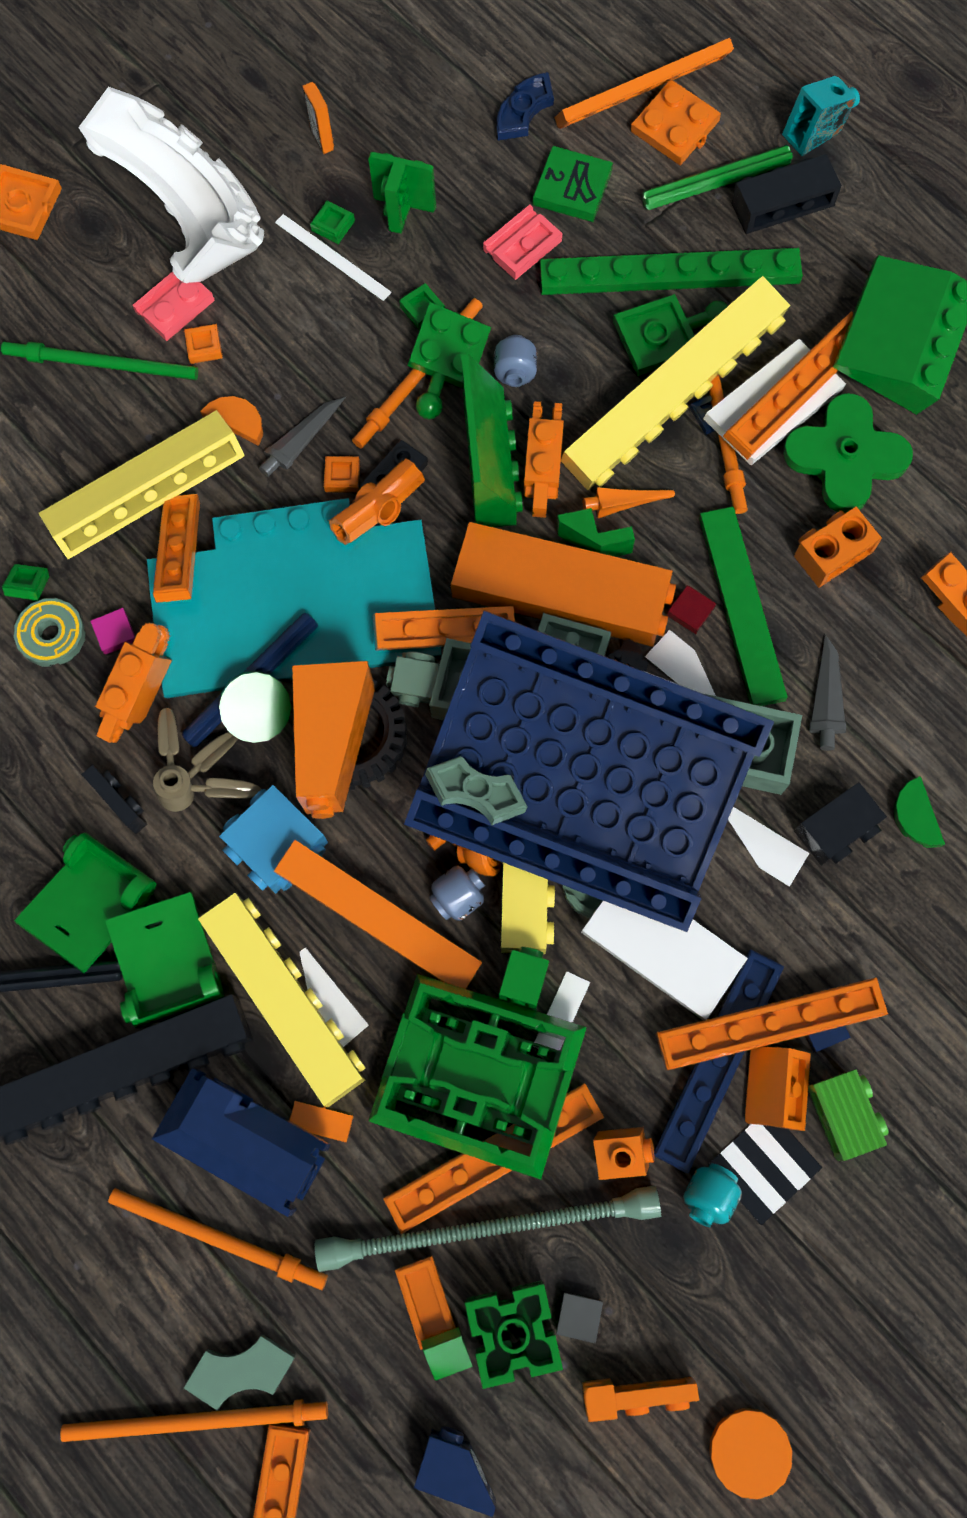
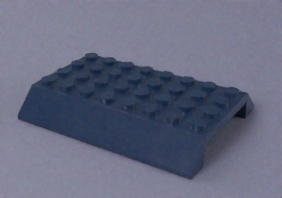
[404,610,774,932]

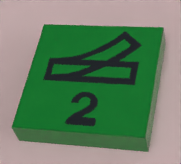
[533,146,613,222]

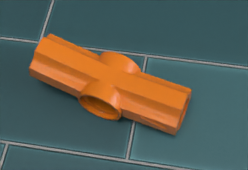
[329,459,425,545]

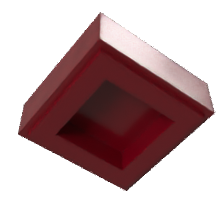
[667,585,716,635]

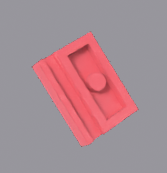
[483,205,562,280]
[132,271,215,341]

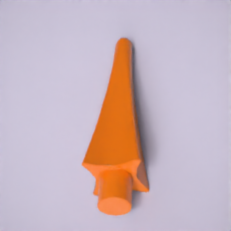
[583,487,675,519]

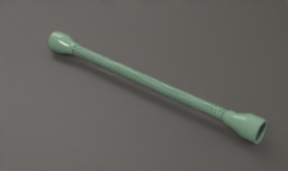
[315,1185,661,1272]

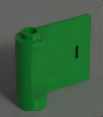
[105,891,224,1029]

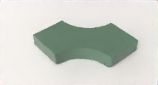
[425,756,527,825]
[184,1335,296,1410]

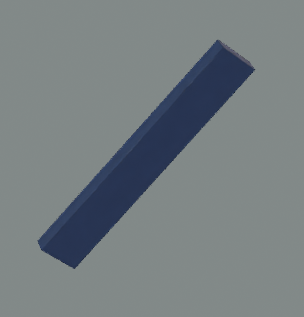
[654,949,784,1174]

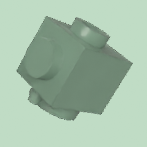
[386,652,440,707]

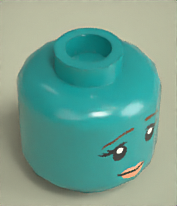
[683,1164,742,1227]

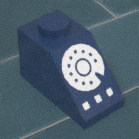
[414,1426,496,1517]

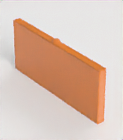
[289,1101,354,1143]

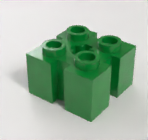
[465,1280,563,1389]

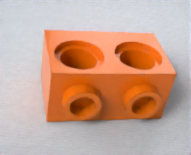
[794,506,882,588]

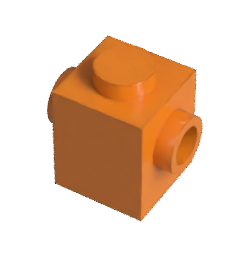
[593,1127,655,1180]

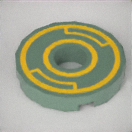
[14,598,86,667]

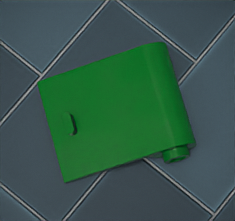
[14,832,156,973]

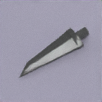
[259,396,347,477]
[809,634,846,751]

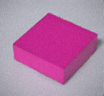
[91,608,136,655]

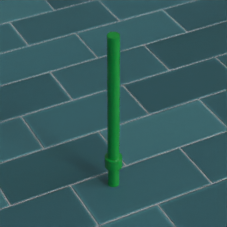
[1,341,198,380]

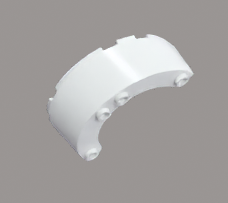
[78,86,264,283]

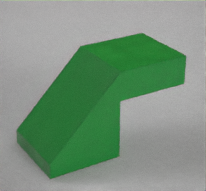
[556,508,635,557]

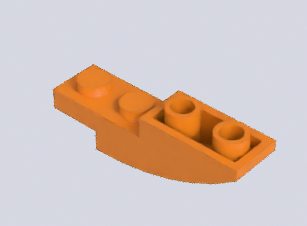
[921,552,967,636]

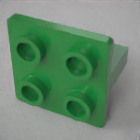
[368,152,436,234]

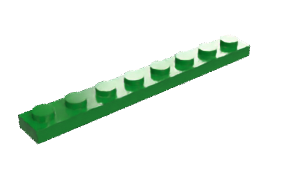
[540,248,803,295]

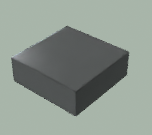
[556,1292,603,1344]

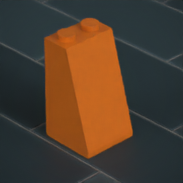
[292,661,374,819]

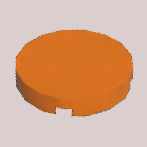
[709,1408,792,1499]

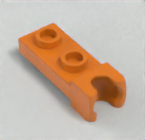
[582,1377,699,1422]

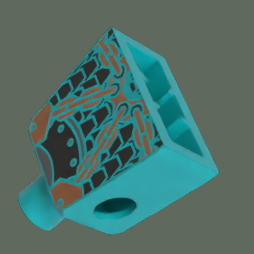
[782,76,860,156]

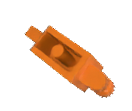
[95,623,172,743]

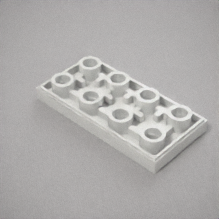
[704,339,846,465]
[581,901,748,1021]

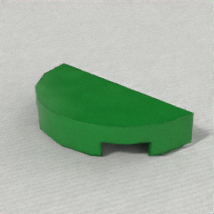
[893,776,945,848]

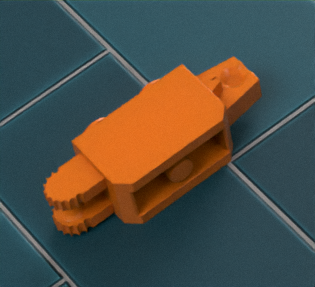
[524,401,564,518]

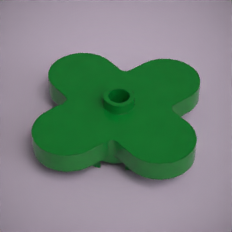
[783,393,913,513]

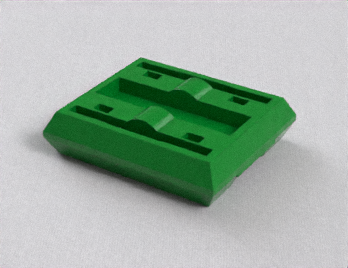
[368,974,587,1180]

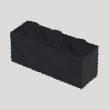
[731,154,842,234]

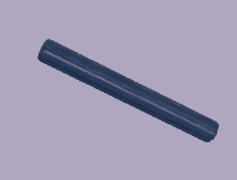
[182,613,318,747]

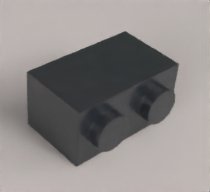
[794,782,887,866]

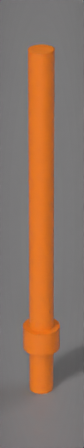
[352,298,483,449]
[709,375,748,514]
[108,1188,328,1291]

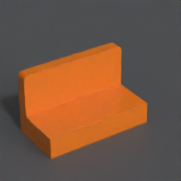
[745,1047,811,1131]

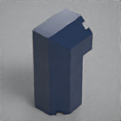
[152,1068,331,1217]

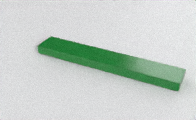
[699,507,788,706]

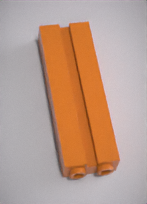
[451,522,676,647]

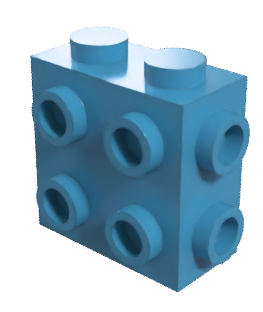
[219,785,328,894]

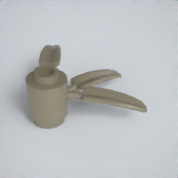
[153,708,262,812]

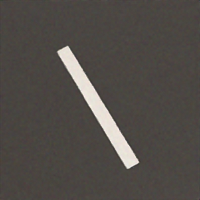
[275,214,392,301]

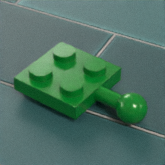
[613,294,728,376]
[407,302,491,420]

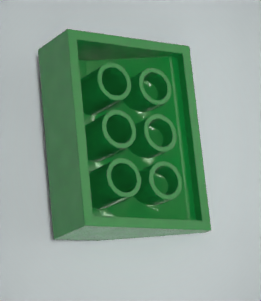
[833,255,967,415]
[461,353,523,527]

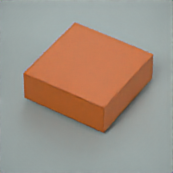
[184,324,223,364]
[324,456,360,492]

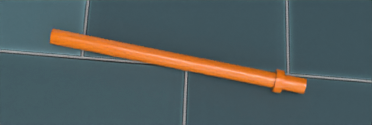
[60,1399,328,1442]

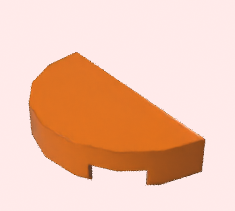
[200,396,263,446]

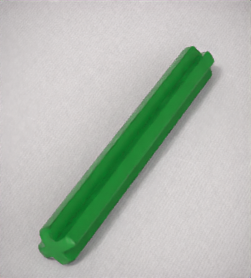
[642,145,793,210]

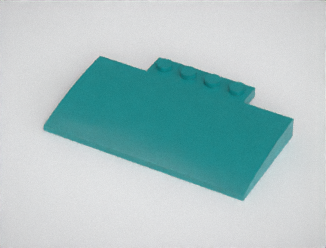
[147,498,442,698]

